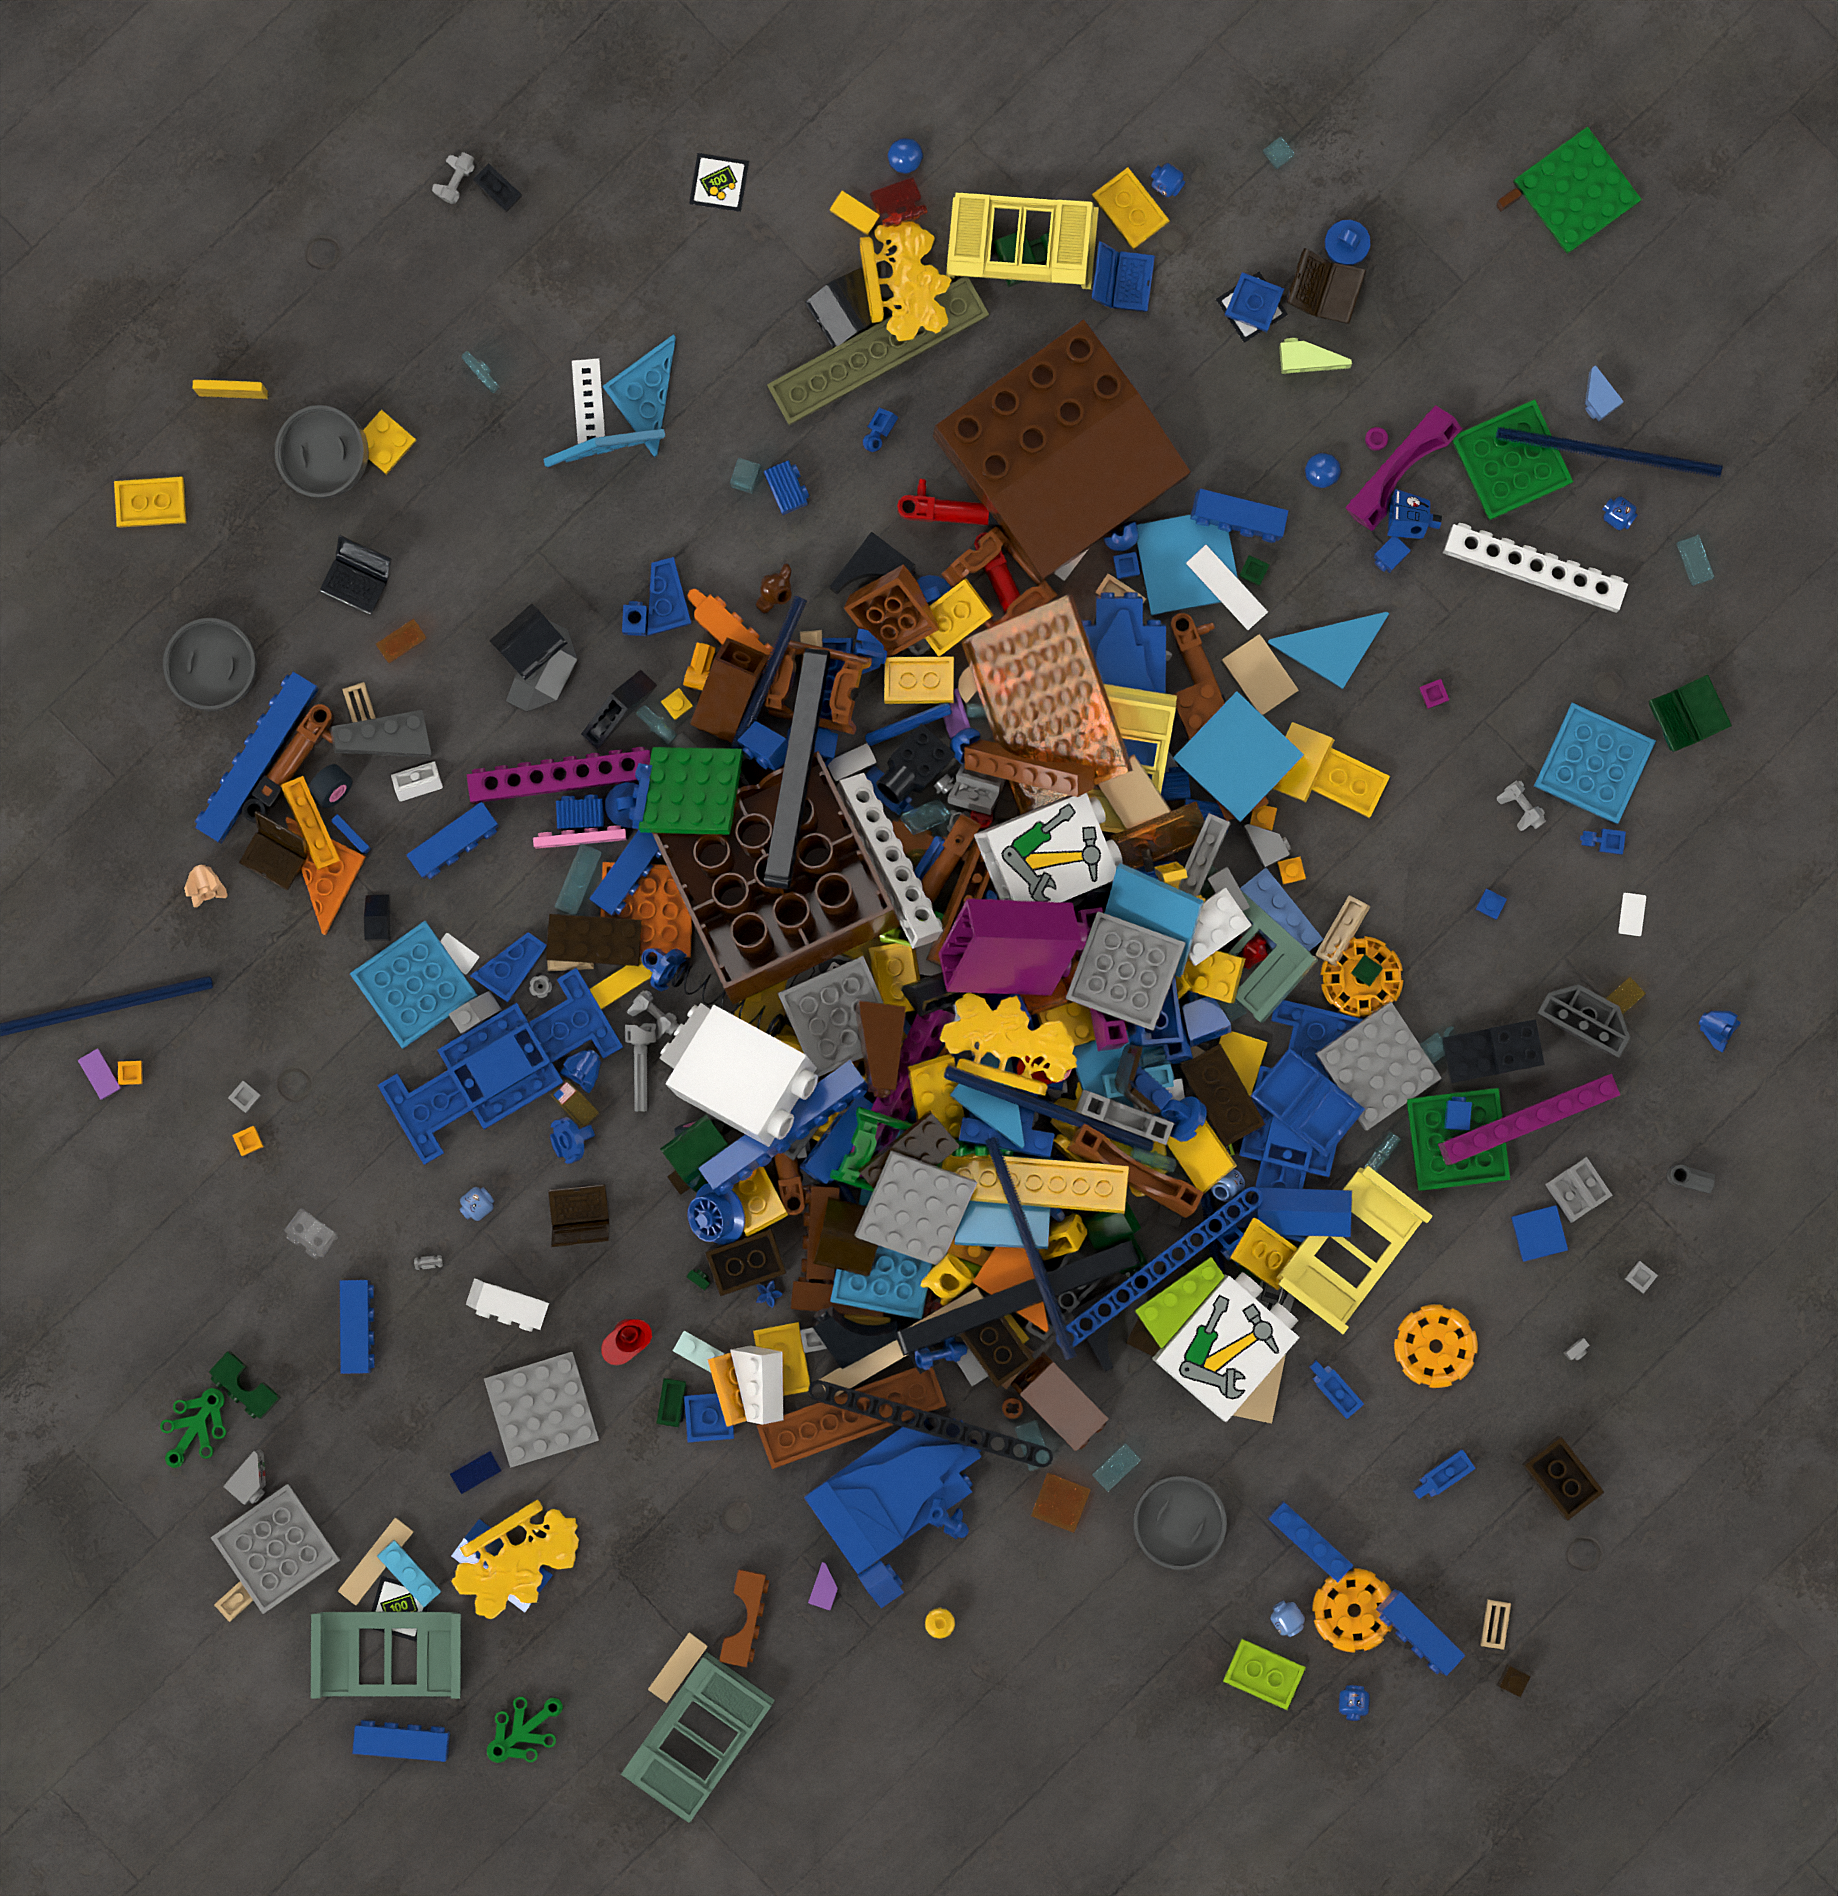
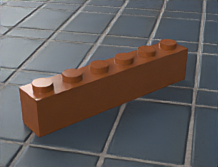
[926,832,990,966]

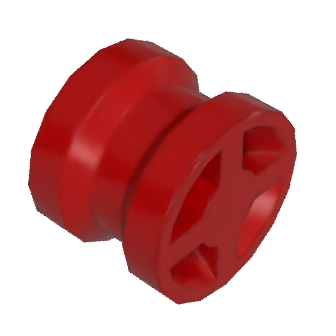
[970,810,993,830]

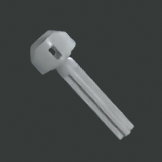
[625,1023,656,1111]

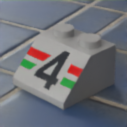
[223,1450,266,1505]

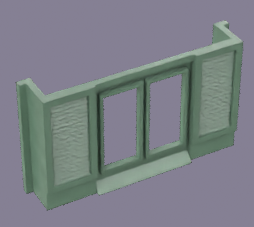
[1199,866,1318,1023]
[311,1612,461,1698]
[621,1652,775,1823]

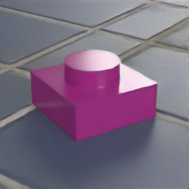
[1419,679,1449,709]

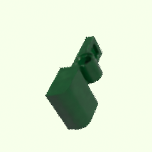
[992,232,1050,288]
[1083,1200,1159,1289]

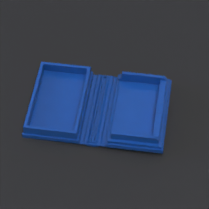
[1251,1048,1365,1157]

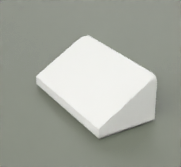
[828,743,877,783]
[391,761,443,801]

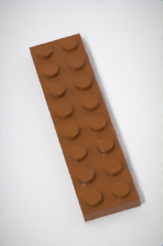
[756,1367,947,1469]

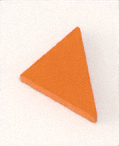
[285,817,366,935]
[972,1247,1049,1333]

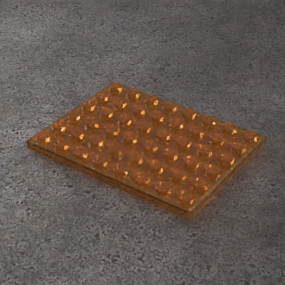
[961,595,1133,814]

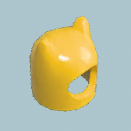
[920,1253,974,1306]

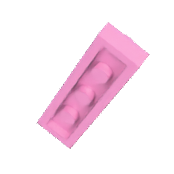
[533,826,627,849]

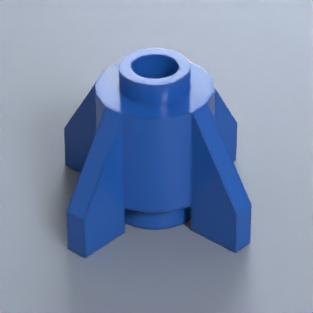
[852,629,887,674]
[1699,1011,1741,1052]
[560,1050,601,1093]

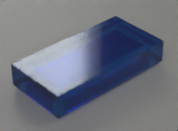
[450,1451,502,1494]

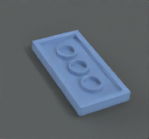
[1240,868,1324,951]

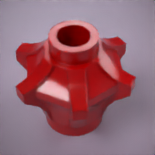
[1237,934,1268,969]

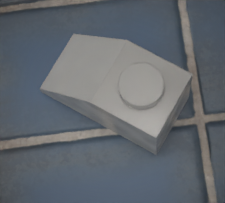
[1243,824,1291,868]
[449,991,502,1035]

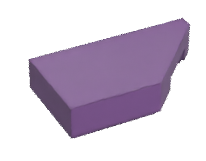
[808,1562,838,1610]

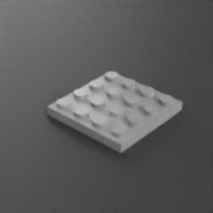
[1066,911,1186,1031]
[778,956,884,1077]
[1315,1002,1441,1130]
[855,1151,977,1265]
[484,1352,599,1468]
[211,1484,341,1614]

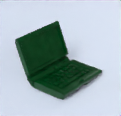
[1649,674,1732,752]
[660,1115,729,1193]

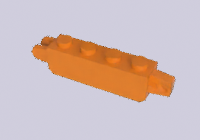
[687,589,776,680]

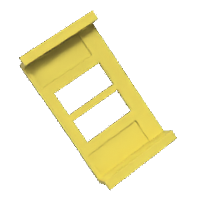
[946,193,1099,289]
[1081,682,1177,839]
[1276,1165,1432,1334]

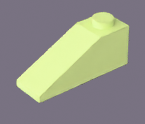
[1279,338,1352,374]

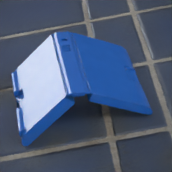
[1092,242,1155,312]

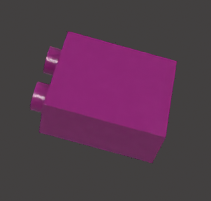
[939,899,1087,995]

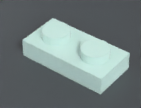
[673,1331,725,1372]

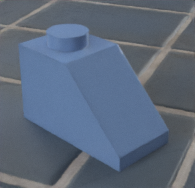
[1585,365,1624,421]

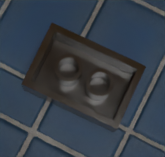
[705,1230,787,1296]
[959,1317,1035,1388]
[1522,1436,1604,1521]

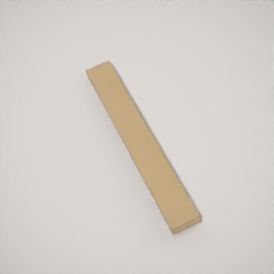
[819,1287,984,1396]

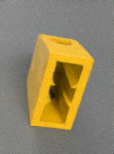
[1037,1213,1088,1261]

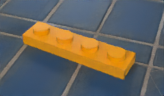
[281,776,340,870]

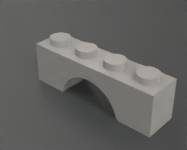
[1075,1090,1174,1145]

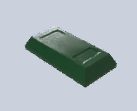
[656,1378,686,1427]

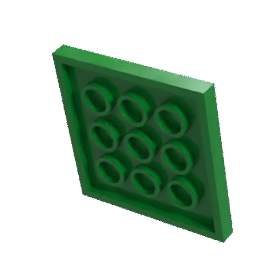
[1513,127,1642,254]
[1452,399,1573,521]
[638,747,744,835]
[1407,1088,1510,1191]

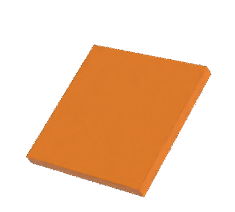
[600,862,693,958]

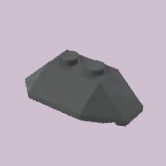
[506,620,578,712]
[1537,984,1630,1058]

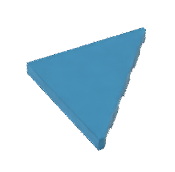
[602,335,676,458]
[544,429,665,467]
[1268,612,1389,689]
[950,1052,1024,1149]

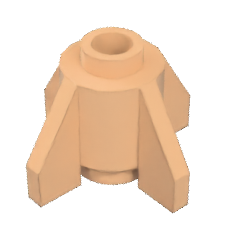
[184,865,228,907]

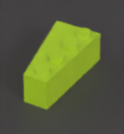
[1134,1257,1225,1349]

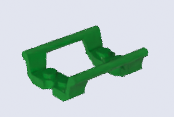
[830,1107,941,1192]

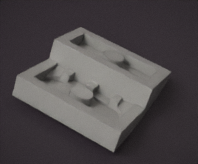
[948,763,1006,815]
[1545,1157,1612,1223]

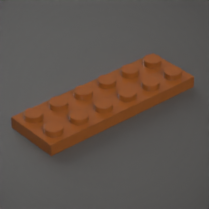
[1172,677,1269,821]

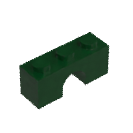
[209,1351,281,1419]

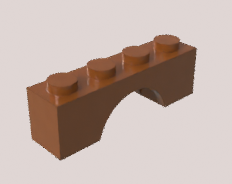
[719,1569,770,1667]

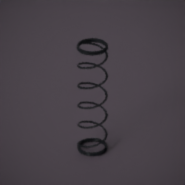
[672,961,784,1037]

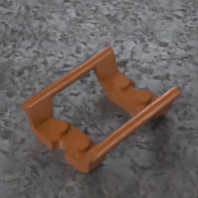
[941,526,1058,644]
[764,640,872,735]

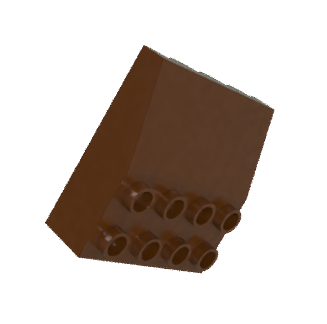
[932,319,1191,583]
[652,751,901,1004]

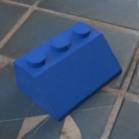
[1126,975,1184,1048]

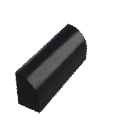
[901,972,985,1016]

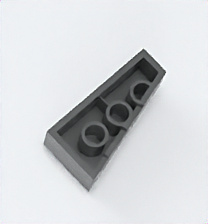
[330,710,432,758]

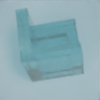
[730,458,761,494]

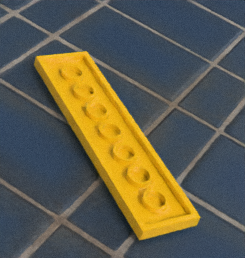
[942,1153,1129,1213]

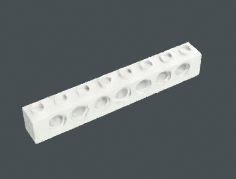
[1443,523,1628,613]
[836,773,943,948]

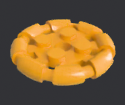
[1320,936,1404,1018]
[1394,1304,1478,1388]
[1312,1568,1393,1653]

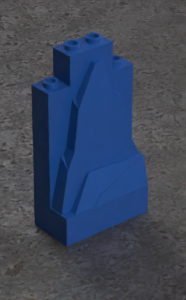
[1072,592,1166,767]
[804,1418,982,1574]

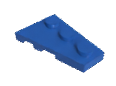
[647,557,692,636]
[470,932,547,1002]

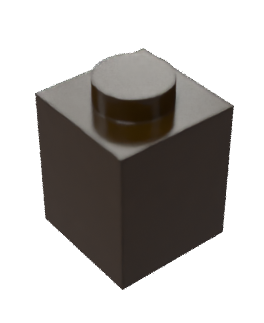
[1497,1664,1531,1698]

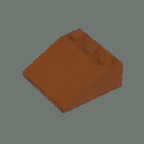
[844,564,939,657]

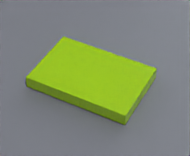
[1223,1638,1306,1710]

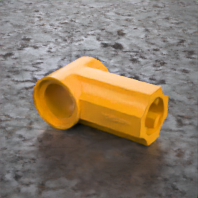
[683,643,716,690]

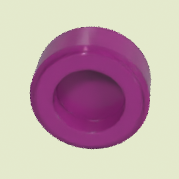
[1365,427,1388,451]

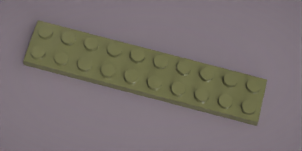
[767,276,989,426]

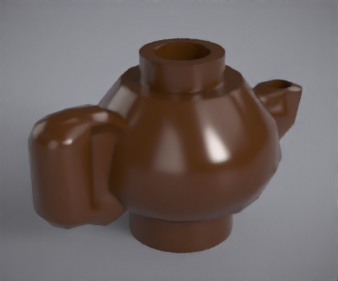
[756,564,792,614]

